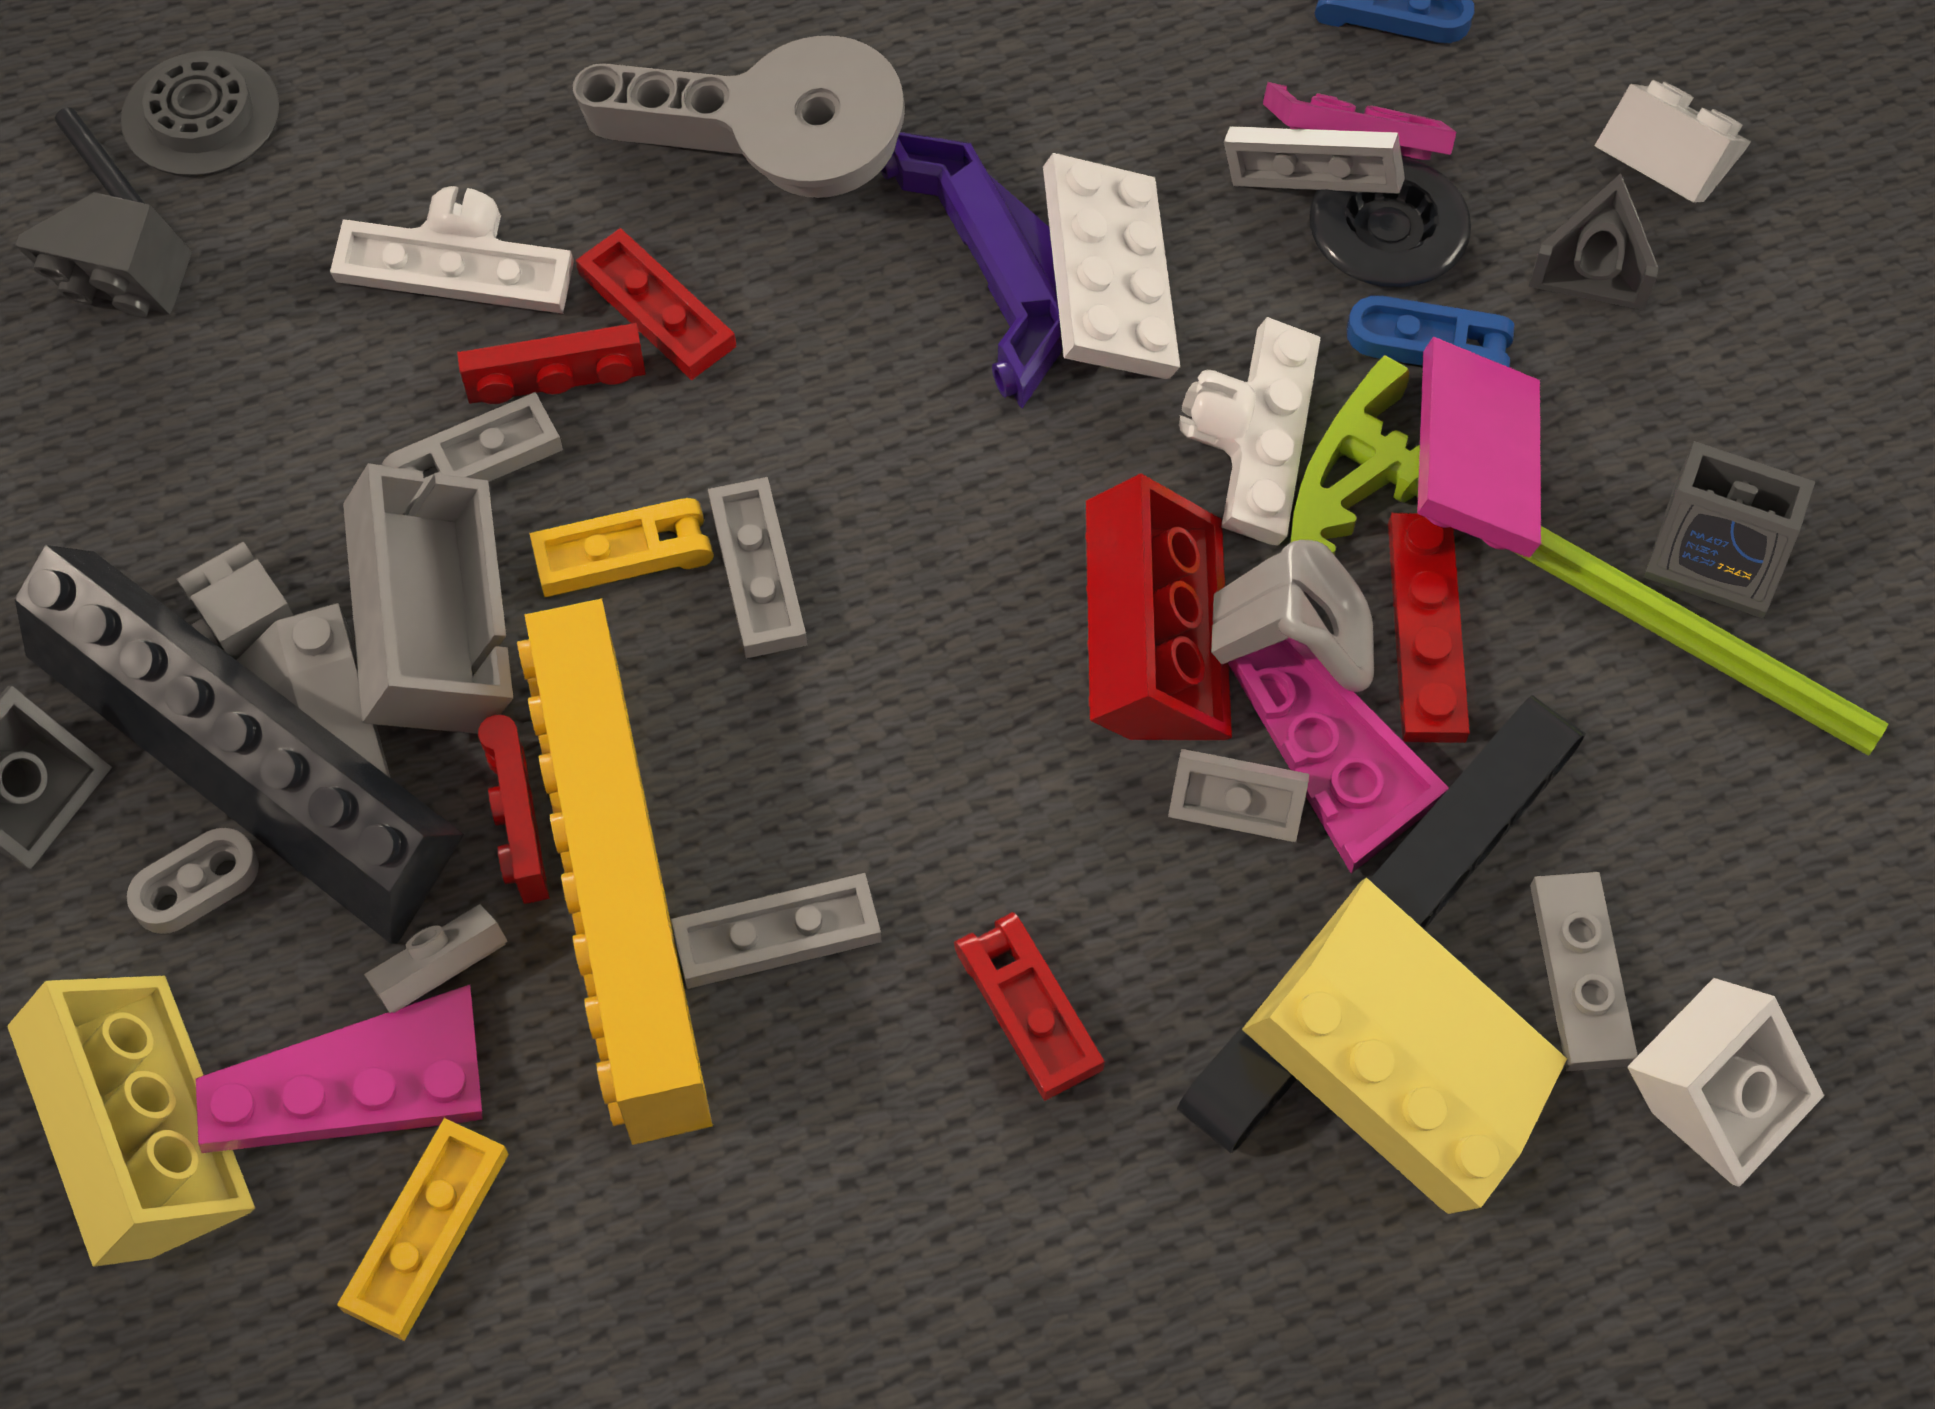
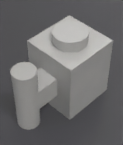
[177,542,293,660]

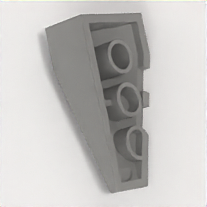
[237,603,390,777]

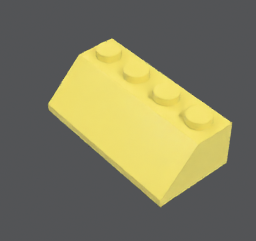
[7,976,255,1267]

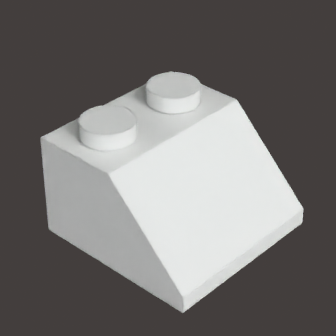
[1627,978,1824,1187]

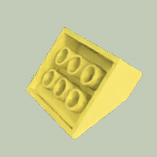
[1242,878,1567,1214]

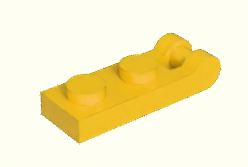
[529,498,714,597]

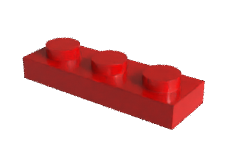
[576,228,736,380]
[457,323,646,404]

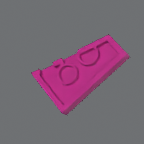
[1263,82,1457,160]

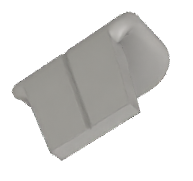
[1211,540,1374,692]

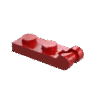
[478,715,550,904]
[954,912,1105,1101]

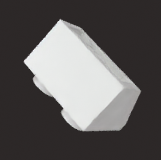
[1595,80,1751,202]

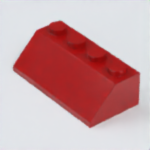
[1085,473,1232,740]

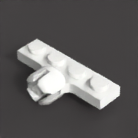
[1179,317,1320,546]

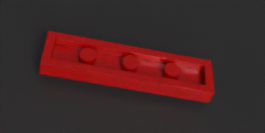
[1388,513,1470,743]

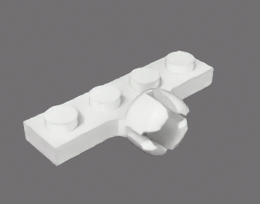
[330,186,574,314]

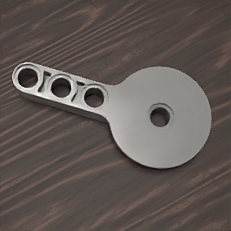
[573,36,905,198]

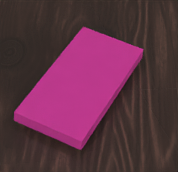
[1417,337,1541,558]

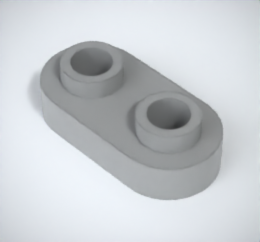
[127,828,259,934]

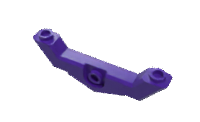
[881,132,1063,408]

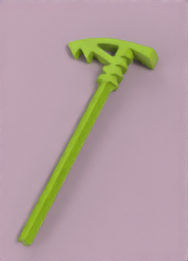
[1290,355,1888,756]

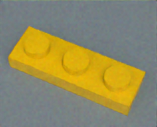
[337,1118,509,1341]

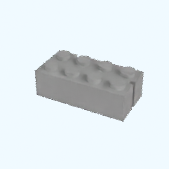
[343,463,513,734]

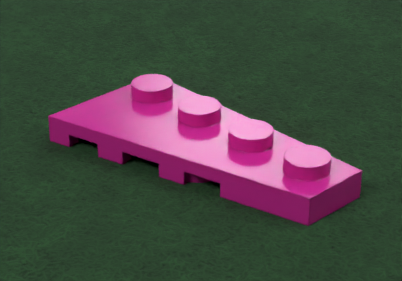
[1228,638,1449,874]
[196,985,483,1153]

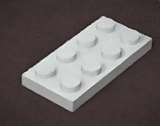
[1043,153,1180,379]

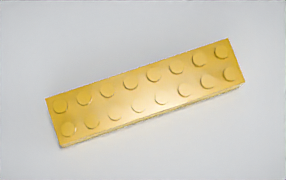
[517,599,713,1145]

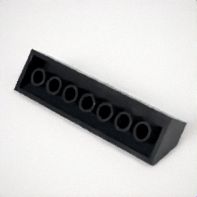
[15,545,464,944]

